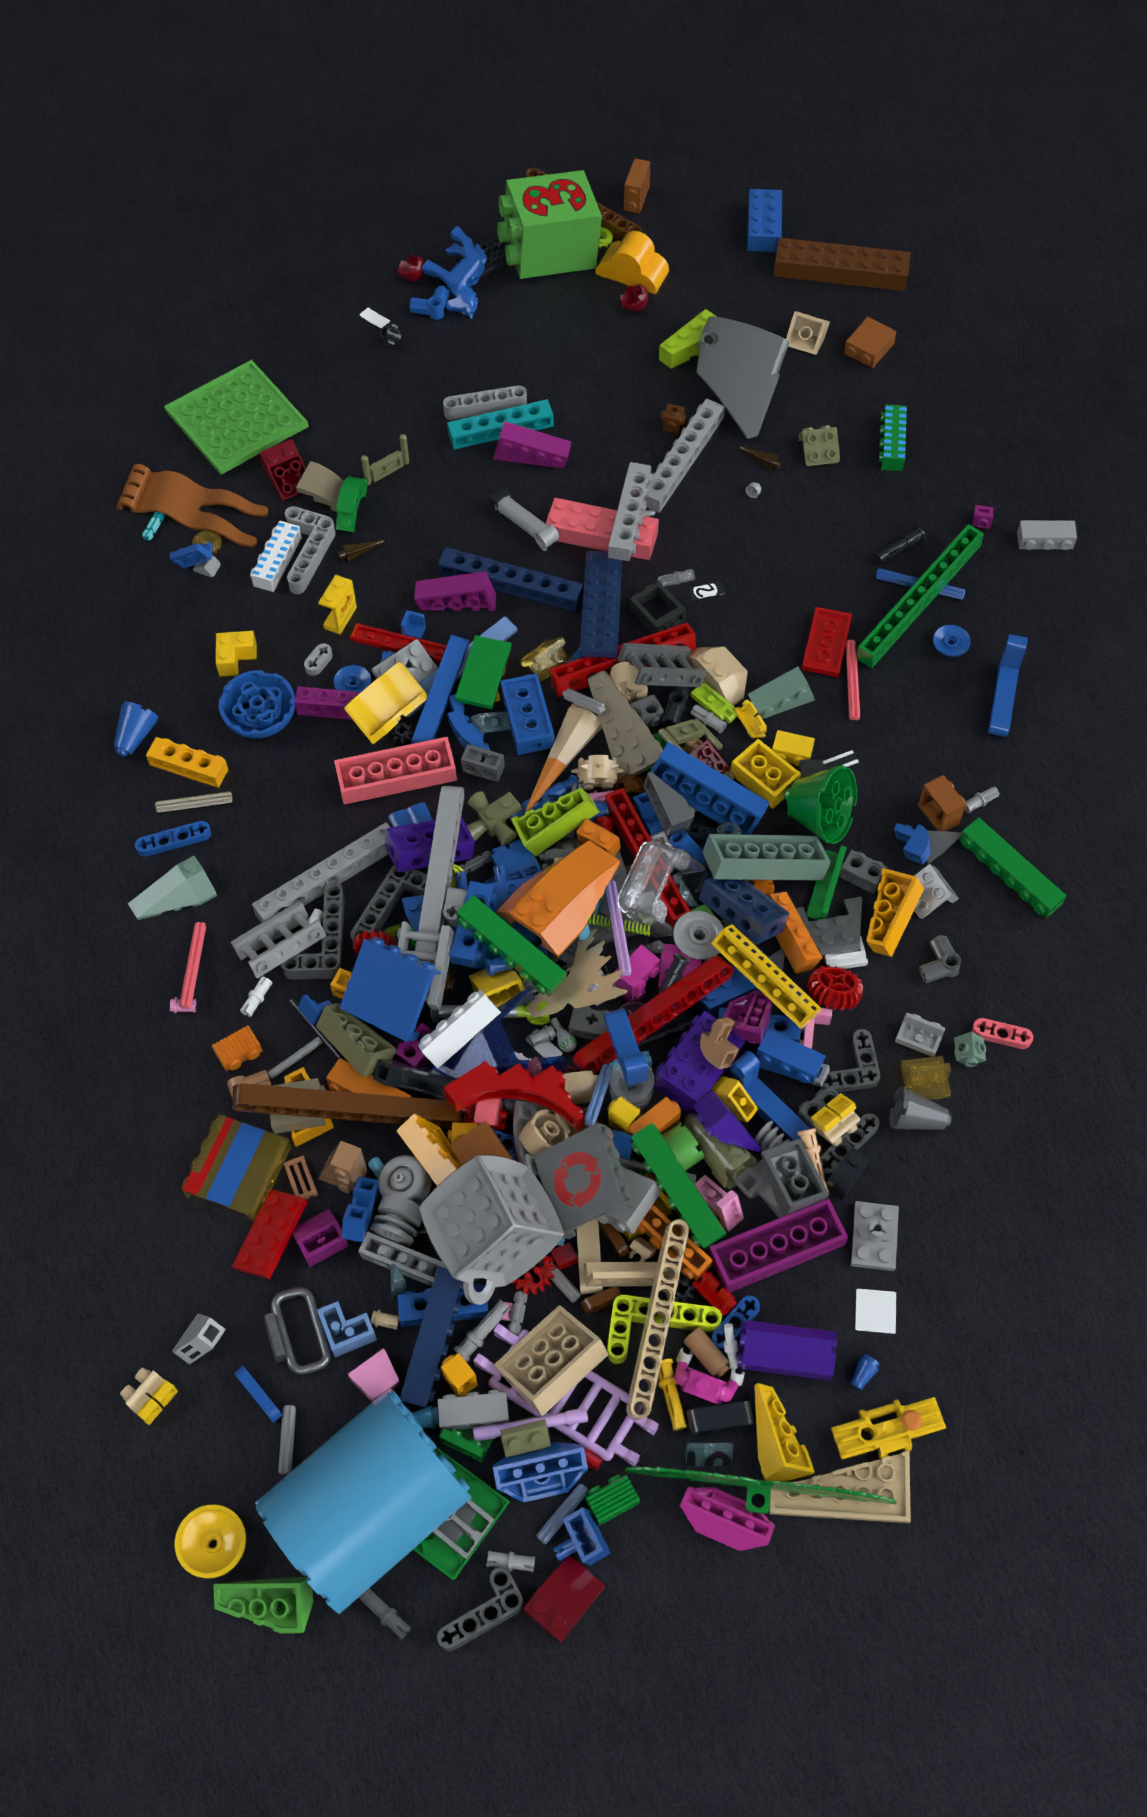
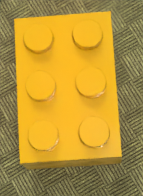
[731,739,801,809]

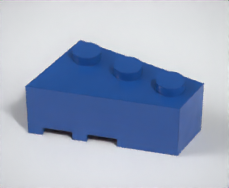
[756,1029,826,1084]

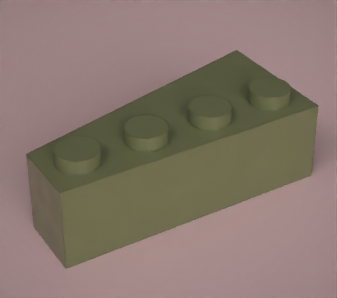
[316,1003,397,1077]

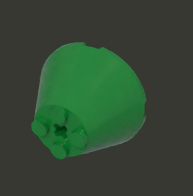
[785,765,857,844]

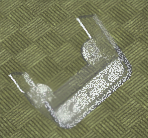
[617,841,705,937]

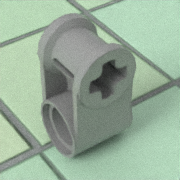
[443,887,468,928]

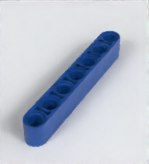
[411,635,470,744]

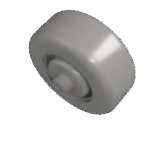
[378,1155,432,1205]

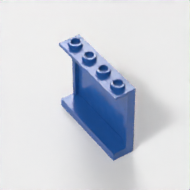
[340,937,442,1042]

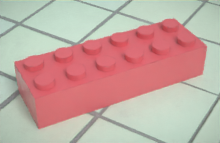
[546,498,659,560]
[334,737,457,804]

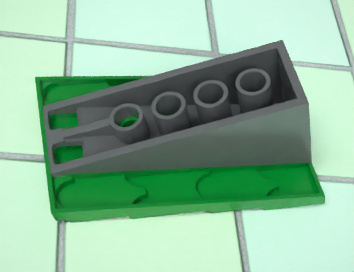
[413,1448,510,1581]

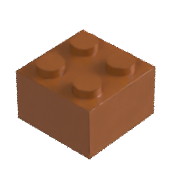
[918,775,966,831]

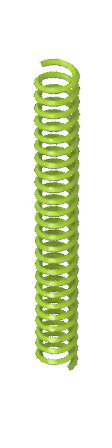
[587,913,650,936]

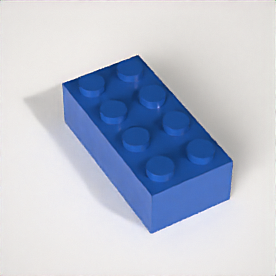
[747,189,782,252]

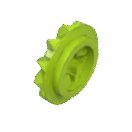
[598,227,613,249]

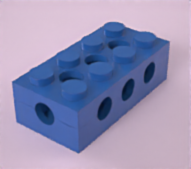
[500,673,555,755]

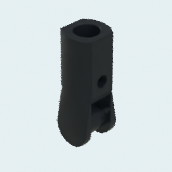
[686,824,717,841]

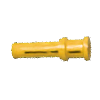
[658,1359,687,1431]

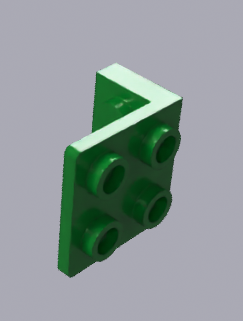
[439,1428,494,1463]

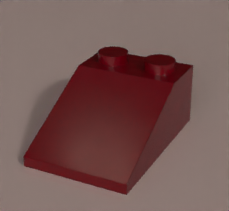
[523,1555,606,1644]

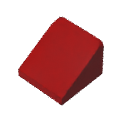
[550,1242,578,1270]
[584,1447,604,1471]

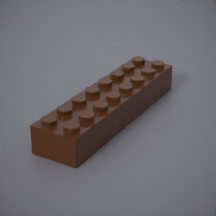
[774,238,911,291]

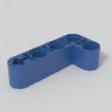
[603,1008,648,1086]

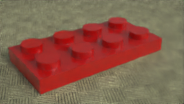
[802,607,852,677]
[232,1189,308,1280]

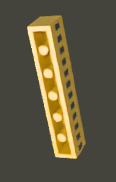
[711,924,822,1029]

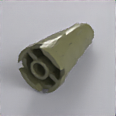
[684,1113,756,1189]

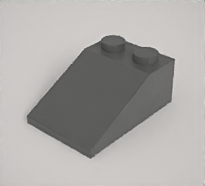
[643,772,695,838]
[761,1139,829,1216]

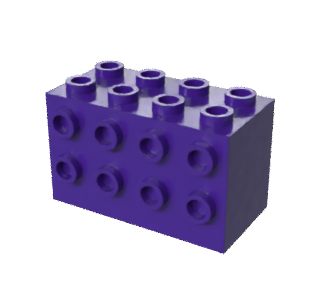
[653,1011,746,1114]

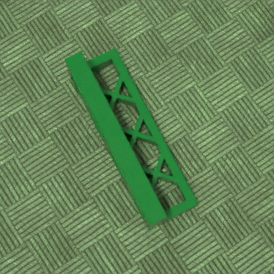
[806,846,847,921]

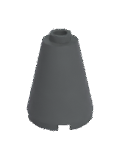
[889,1087,952,1130]

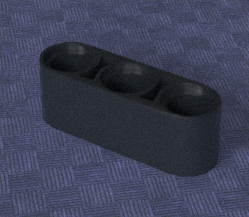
[686,1401,755,1436]

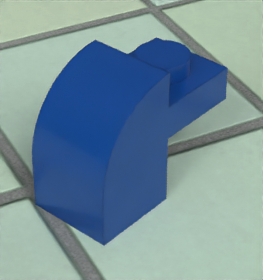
[633,792,663,835]
[894,823,931,866]

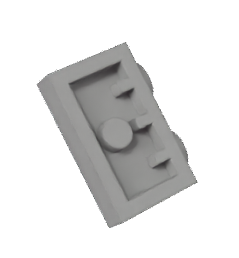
[914,864,959,919]

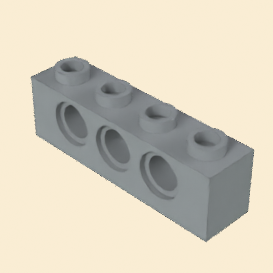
[358,1232,447,1286]

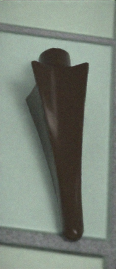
[739,446,782,471]
[337,539,384,562]

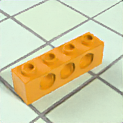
[146,737,228,788]

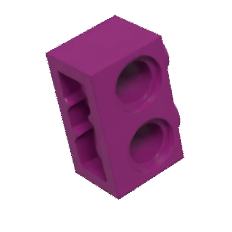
[395,1023,433,1067]

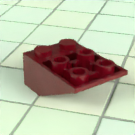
[259,439,306,501]

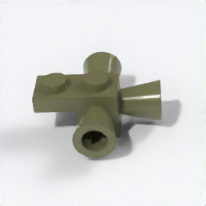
[466,792,522,846]

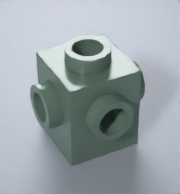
[954,1032,986,1067]

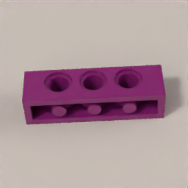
[295,687,361,720]

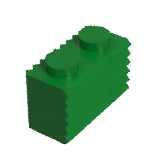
[586,1474,640,1526]

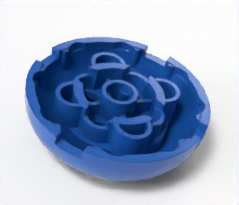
[219,670,295,739]

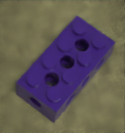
[385,817,475,872]

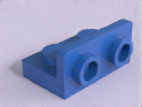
[169,542,213,568]

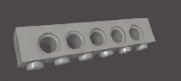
[608,462,654,561]

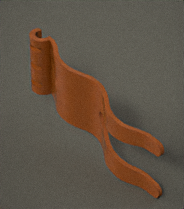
[117,464,268,547]

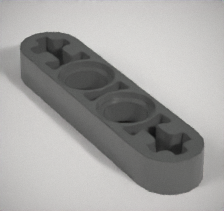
[820,1113,879,1177]

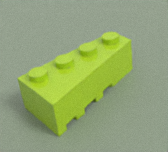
[511,788,599,856]

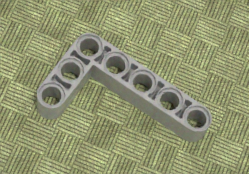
[285,506,335,594]

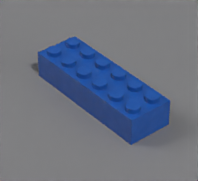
[650,742,770,835]

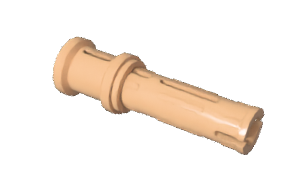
[797,1128,828,1191]

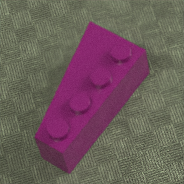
[493,421,571,469]
[414,571,496,611]

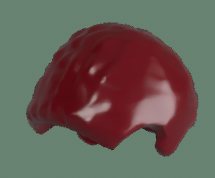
[398,254,424,282]
[620,284,648,312]

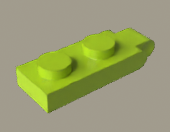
[691,682,738,723]

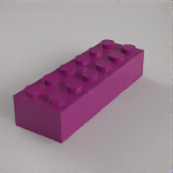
[708,1198,848,1292]

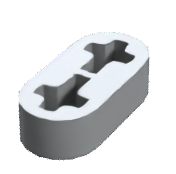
[304,644,333,676]

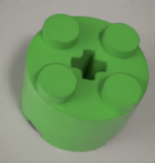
[662,1122,705,1170]

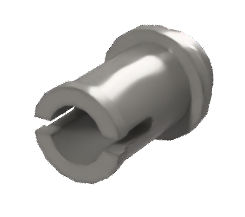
[528,1025,556,1047]

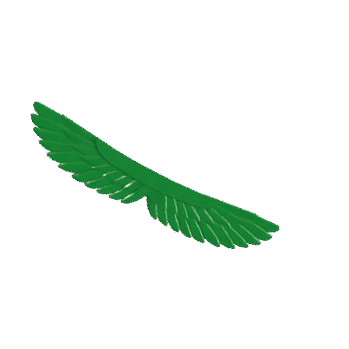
[625,1466,897,1514]

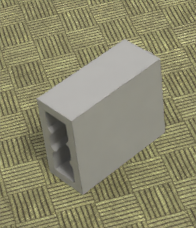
[596,1166,661,1235]

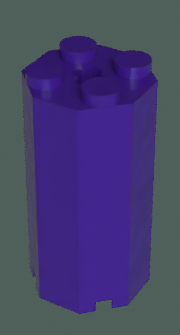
[737,1320,837,1381]

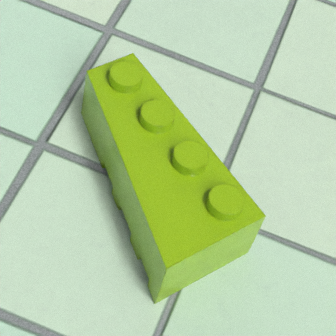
[659,309,716,369]

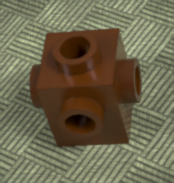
[660,404,687,434]

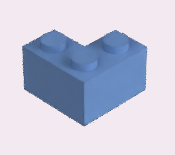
[317,1301,377,1357]

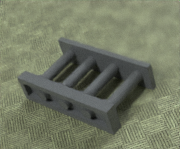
[618,643,707,687]

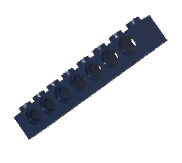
[438,547,583,612]

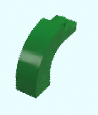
[336,476,368,532]

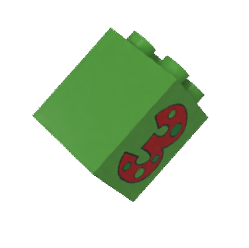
[497,170,602,279]

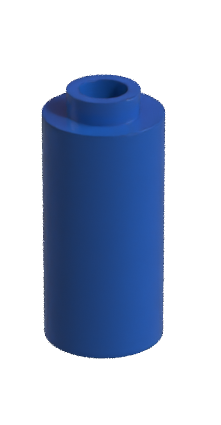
[669,829,706,868]

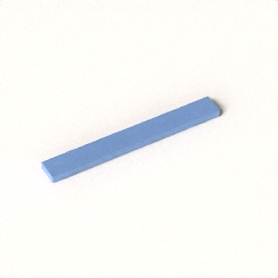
[406,616,517,718]

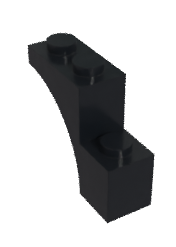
[373,1059,454,1100]

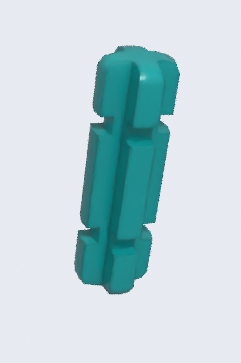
[142,512,165,541]

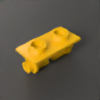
[734,700,767,738]

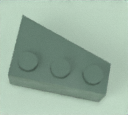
[748,667,815,719]

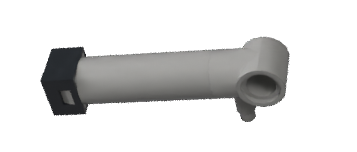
[489,488,559,551]

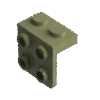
[798,425,840,466]
[500,1416,551,1458]

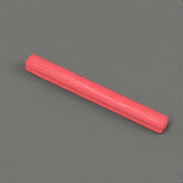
[846,640,860,720]
[180,922,206,1009]

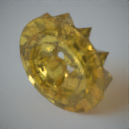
[193,530,222,553]

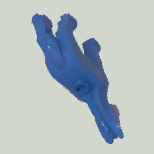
[422,226,487,319]

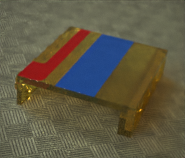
[182,1114,292,1222]

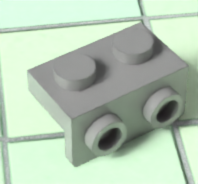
[895,1013,945,1057]

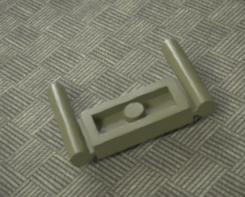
[361,434,409,485]
[658,718,723,752]

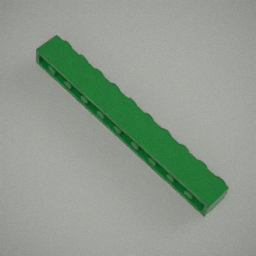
[857,524,983,669]

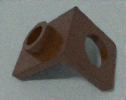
[613,773,646,794]

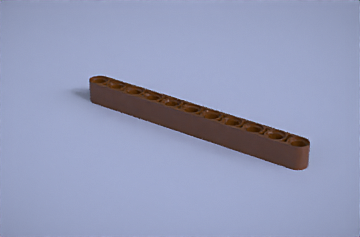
[232,1084,462,1128]

